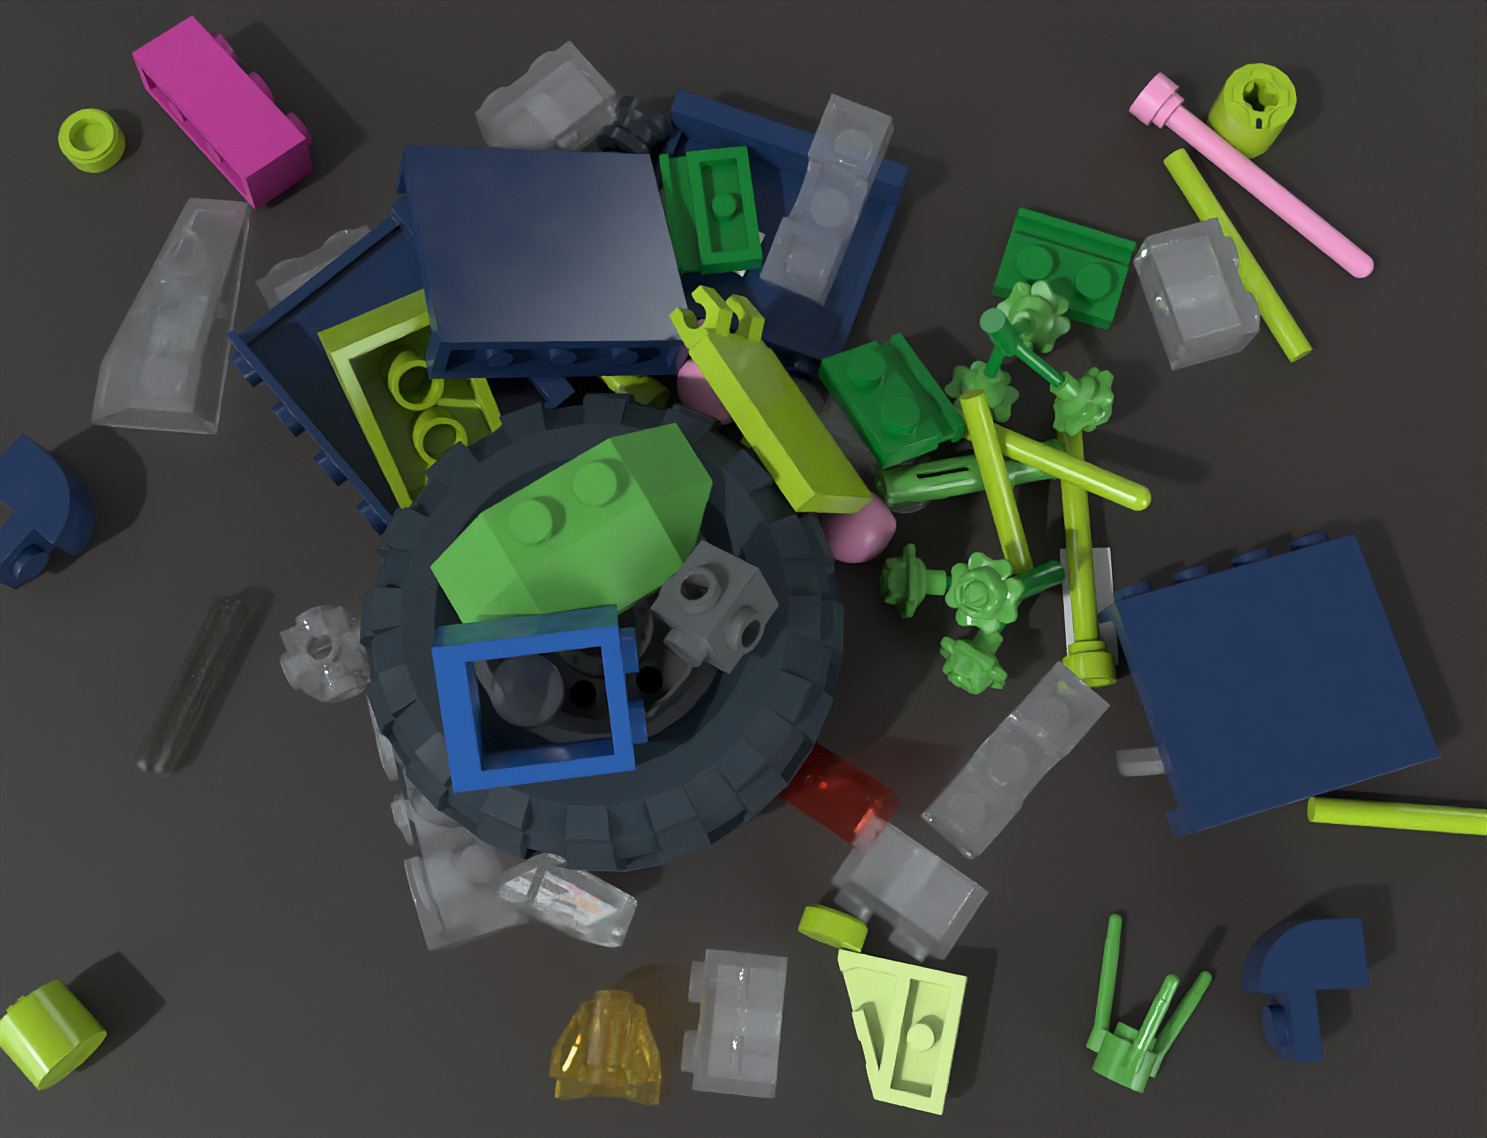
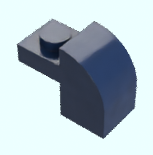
[0,434,95,590]
[1241,917,1370,1063]

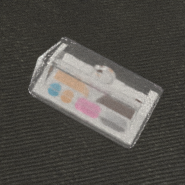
[486,852,637,948]

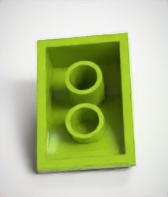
[317,288,502,509]

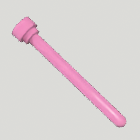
[1129,72,1374,278]

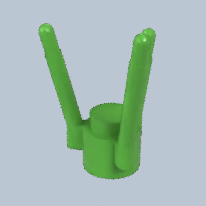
[1086,914,1212,1093]

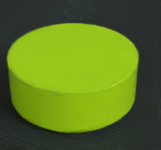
[58,108,126,173]
[798,904,868,953]

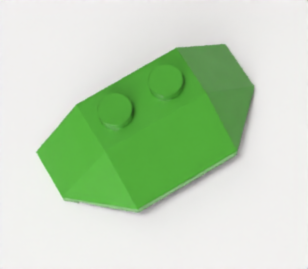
[430,423,713,623]

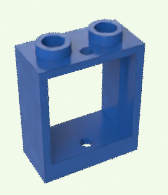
[431,605,648,793]

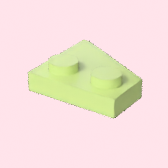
[838,949,968,1115]

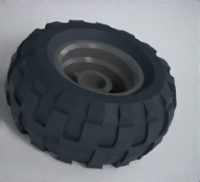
[359,393,844,872]

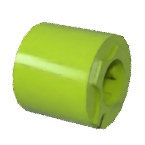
[1206,63,1297,159]
[0,980,107,1091]

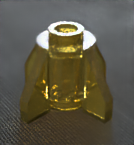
[549,990,661,1106]

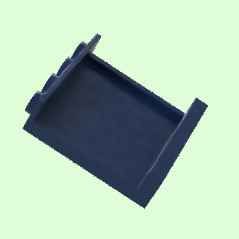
[654,89,909,384]
[395,144,689,379]
[225,193,575,536]
[1098,531,1441,838]

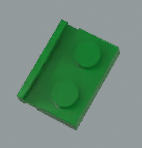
[659,146,763,277]
[991,207,1137,330]
[818,333,967,469]

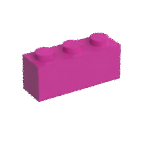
[132,15,314,210]

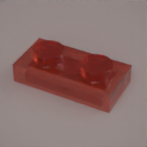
[776,742,902,855]

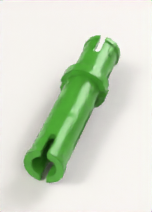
[874,439,1064,509]

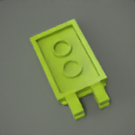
[669,285,874,514]

